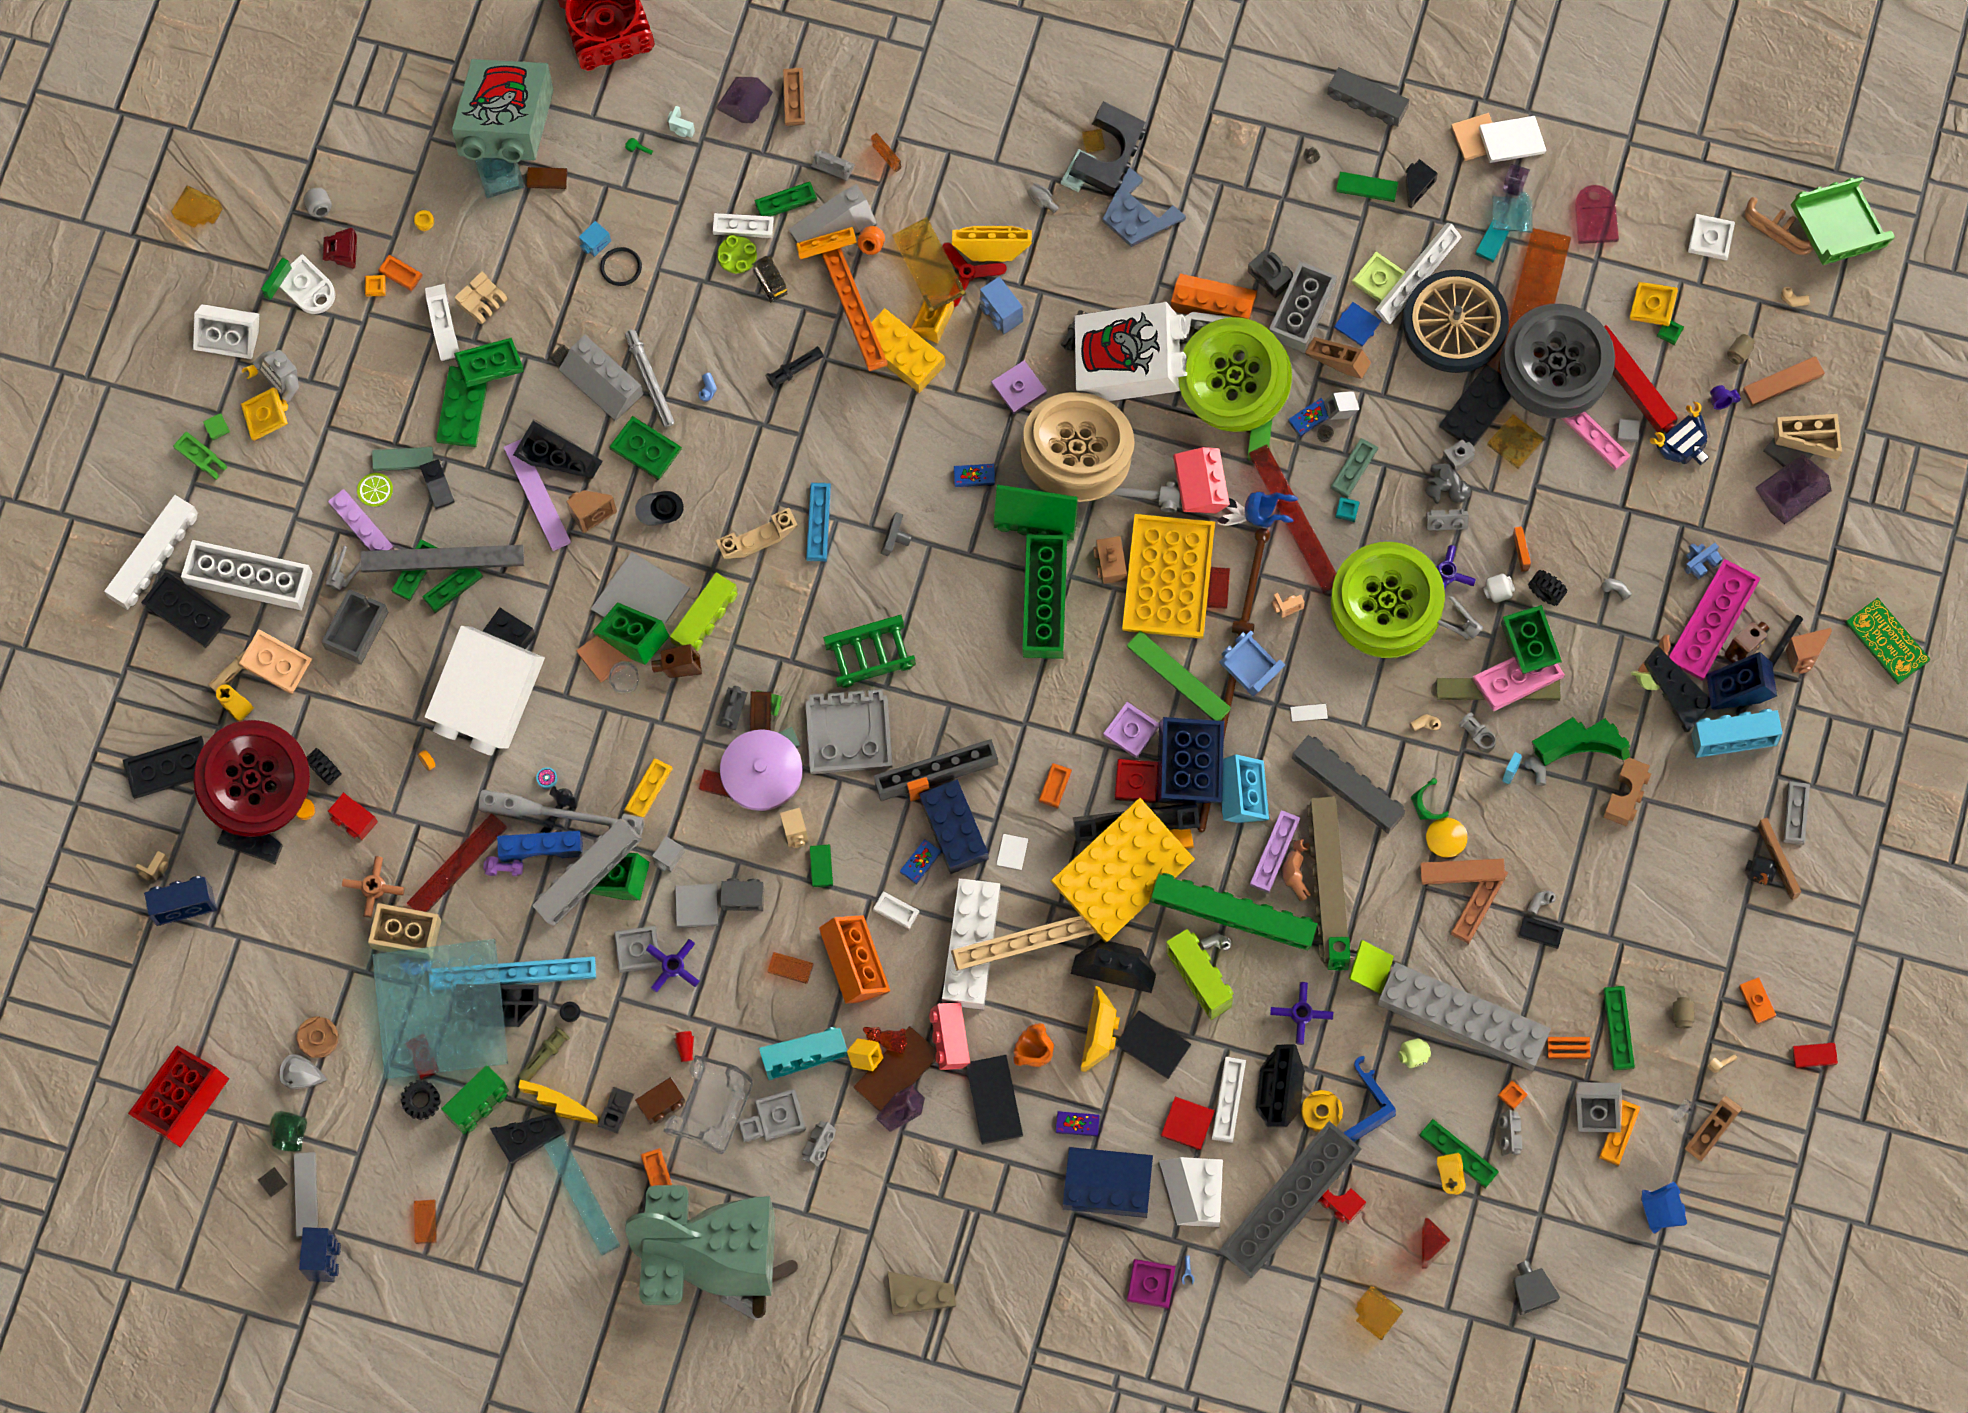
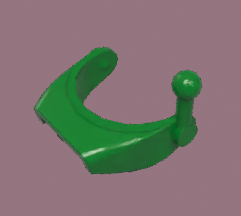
[1410,778,1449,820]

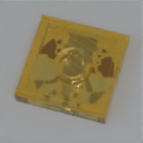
[1487,414,1544,469]

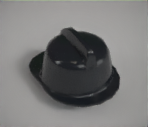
[635,491,684,525]

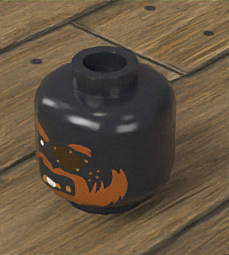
[1745,855,1777,885]

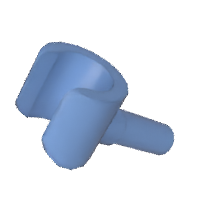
[1182,1256,1195,1285]

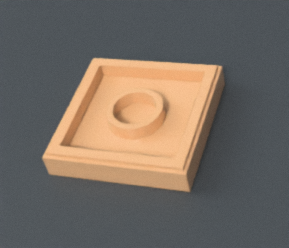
[1451,113,1493,161]

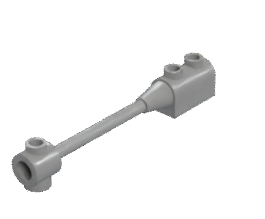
[1018,471,1180,513]
[479,790,644,837]

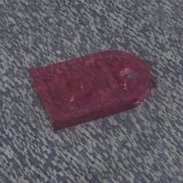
[1575,185,1619,244]

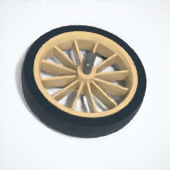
[1403,270,1509,373]

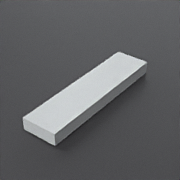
[1212,1057,1246,1143]

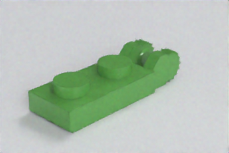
[173,432,228,480]

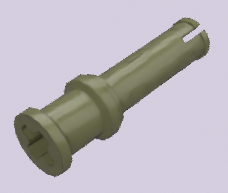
[517,1026,570,1082]

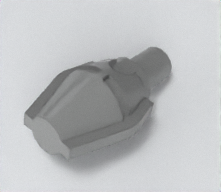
[1028,183,1059,213]

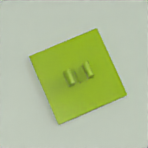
[1349,940,1394,995]

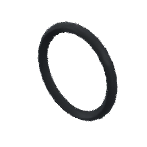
[600,247,642,286]

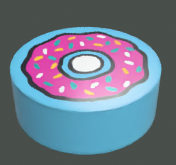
[536,768,558,789]

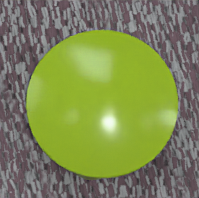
[717,235,757,274]

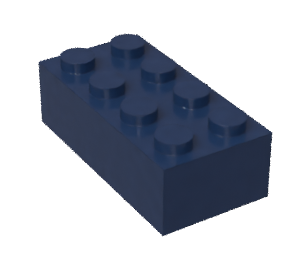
[919,779,989,874]

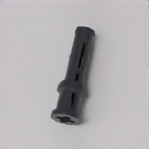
[765,346,824,390]

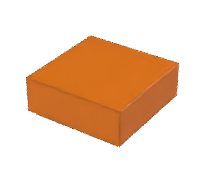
[1497,1080,1528,1110]

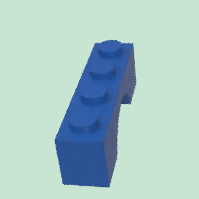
[497,831,583,863]

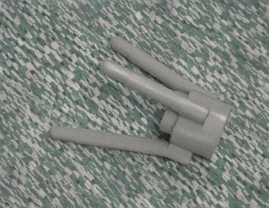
[325,546,361,591]
[1438,596,1483,639]

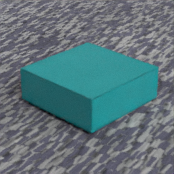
[1335,497,1360,522]

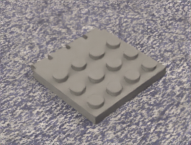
[806,689,893,774]

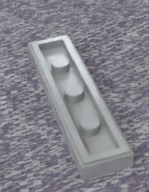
[294,1152,318,1238]

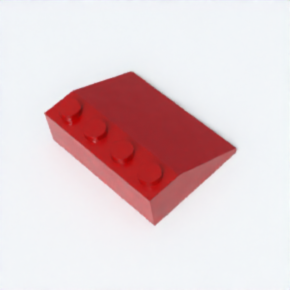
[128,1045,229,1148]

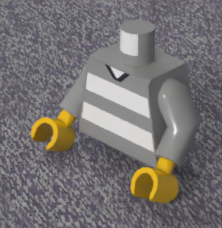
[242,350,299,412]

